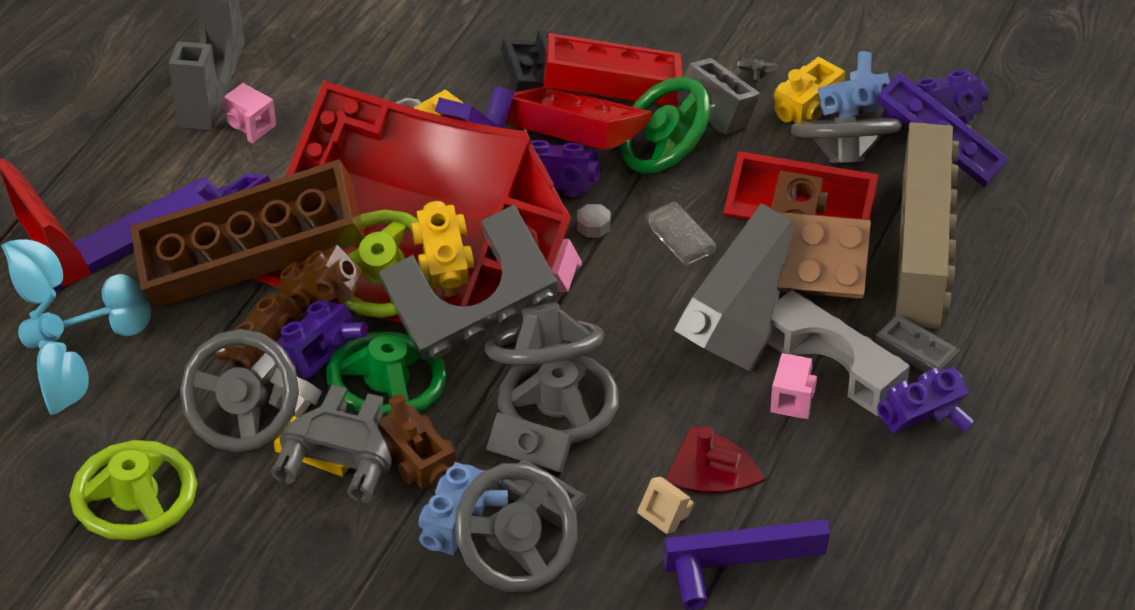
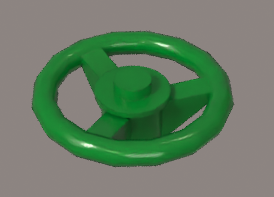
[619,76,711,174]
[325,331,448,418]

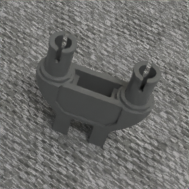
[271,385,392,503]

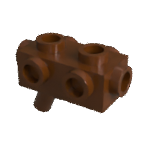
[277,245,362,313]
[215,295,302,370]
[377,395,457,490]

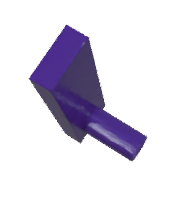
[875,72,1009,188]
[435,86,514,128]
[663,520,830,610]

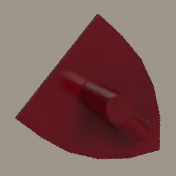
[665,426,764,493]

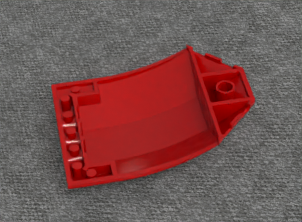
[252,80,571,324]

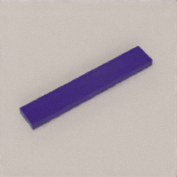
[53,177,217,291]

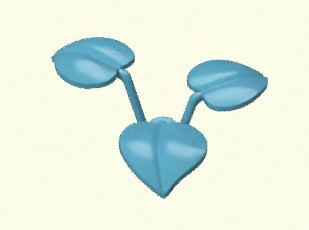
[1,240,151,415]

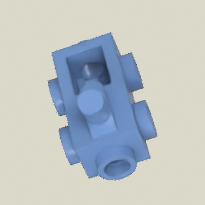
[818,51,890,117]
[419,462,508,555]

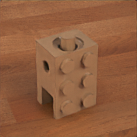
[777,212,871,299]

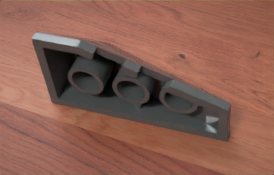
[674,203,794,372]

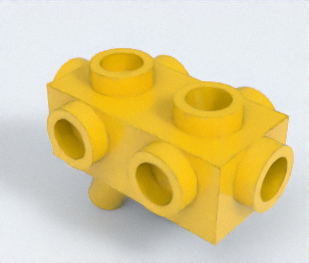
[774,57,845,123]
[411,201,474,297]

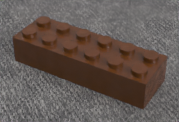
[130,160,365,308]

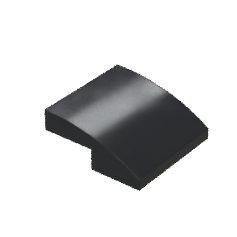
[500,31,570,91]

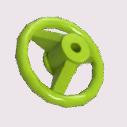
[337,209,432,318]
[69,440,198,541]

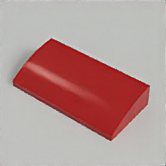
[543,33,682,107]
[505,87,652,150]
[723,151,879,220]
[0,158,91,287]

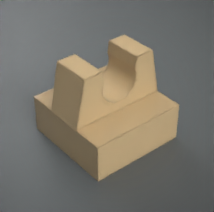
[637,476,694,534]

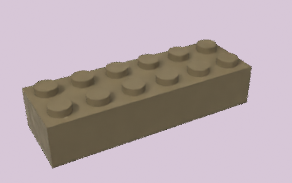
[895,122,959,329]

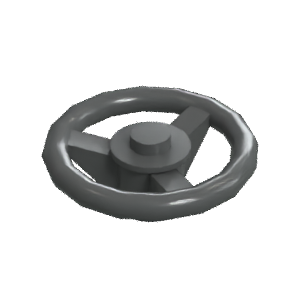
[790,117,902,163]
[484,302,605,365]
[180,329,299,454]
[498,355,619,445]
[455,463,578,593]

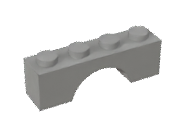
[767,290,910,416]

